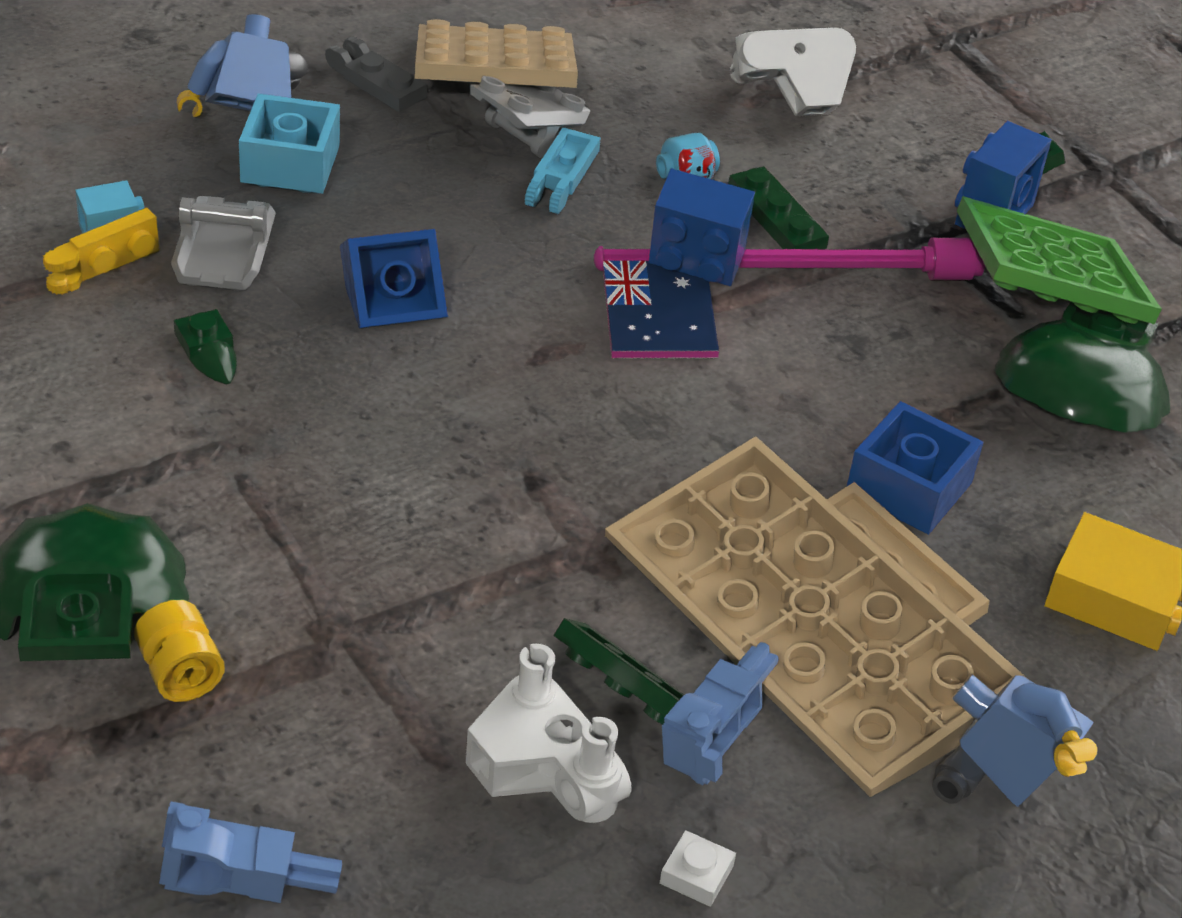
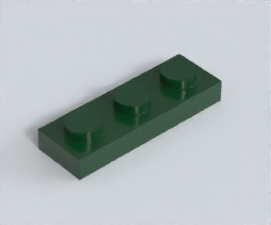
[728,166,829,250]
[553,618,685,725]

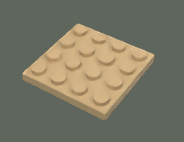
[415,19,578,88]

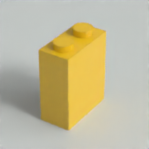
[1044,512,1182,651]

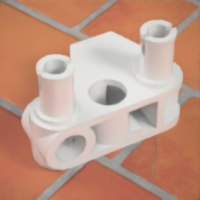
[730,28,856,116]
[466,644,631,823]

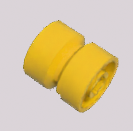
[134,600,225,702]

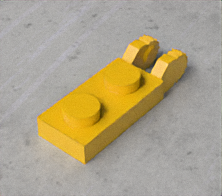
[43,207,160,295]

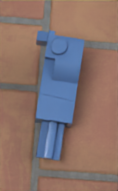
[662,642,779,785]
[159,801,342,903]

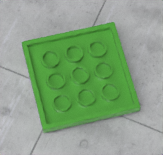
[957,196,1162,324]

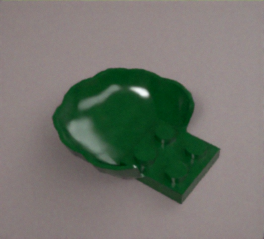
[994,301,1171,432]
[0,503,189,662]

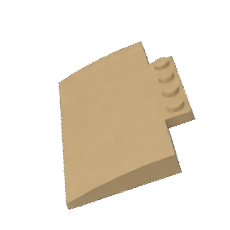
[605,436,1028,797]

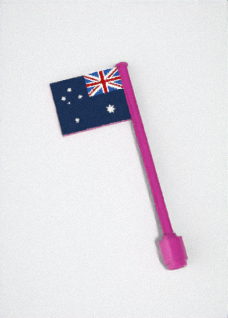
[594,238,985,358]

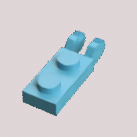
[524,127,601,214]

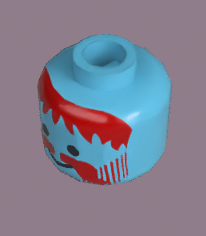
[656,133,720,179]

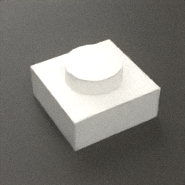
[659,830,736,907]

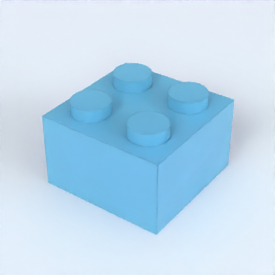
[239,93,340,194]

